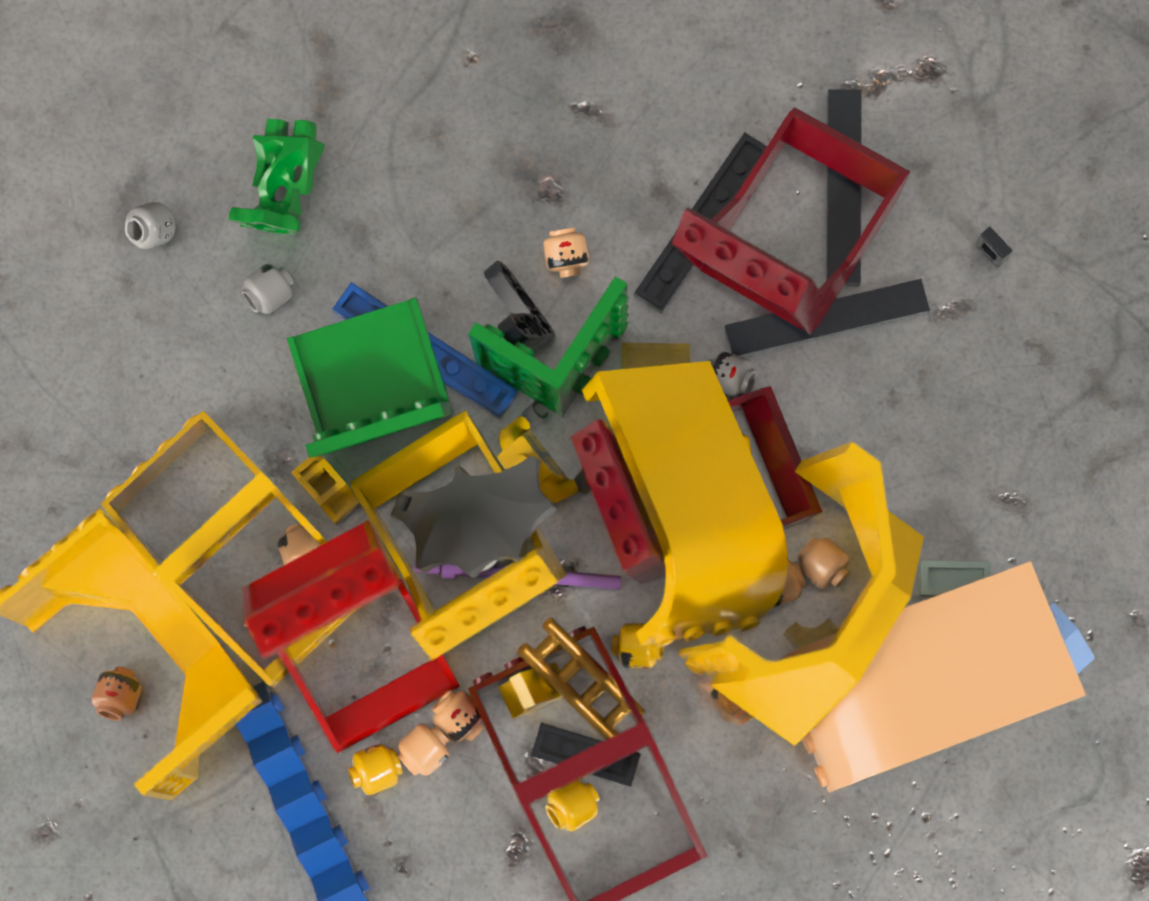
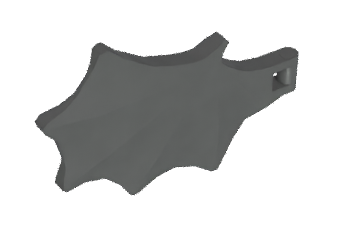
[390,456,557,578]

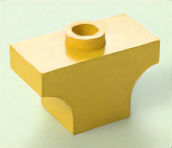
[291,456,360,525]
[498,662,563,719]

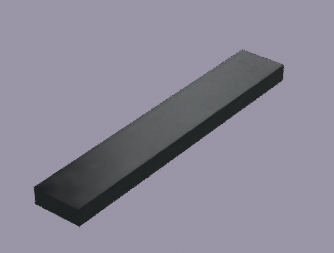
[826,89,862,286]
[634,132,767,314]
[724,279,930,357]

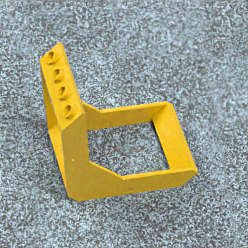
[349,410,567,660]
[101,411,357,687]

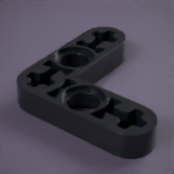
[484,260,555,348]

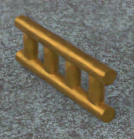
[517,617,645,740]

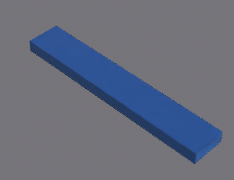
[332,282,519,420]

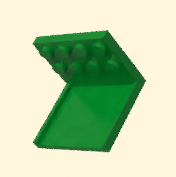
[468,276,629,418]
[286,297,454,458]

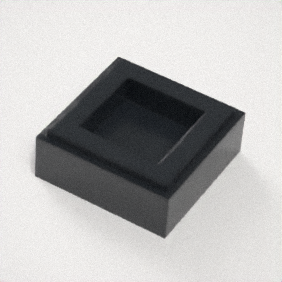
[976,226,1013,267]

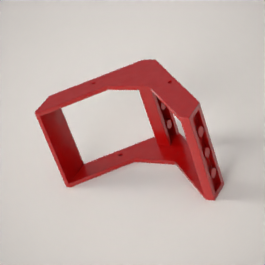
[243,520,460,754]

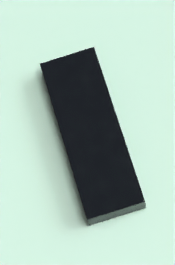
[531,722,641,787]

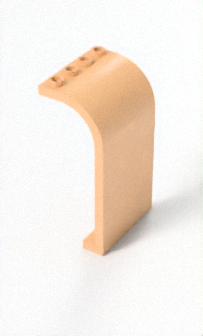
[780,561,1086,793]

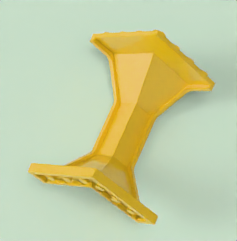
[678,442,924,746]
[0,508,262,801]

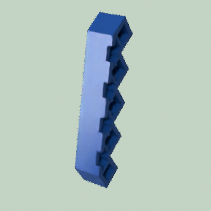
[235,681,371,901]

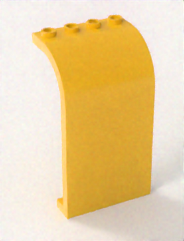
[582,361,788,647]

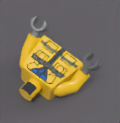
[497,401,591,503]

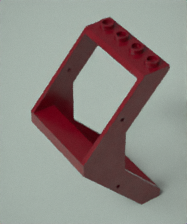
[672,107,911,335]
[570,386,823,584]
[468,626,708,901]

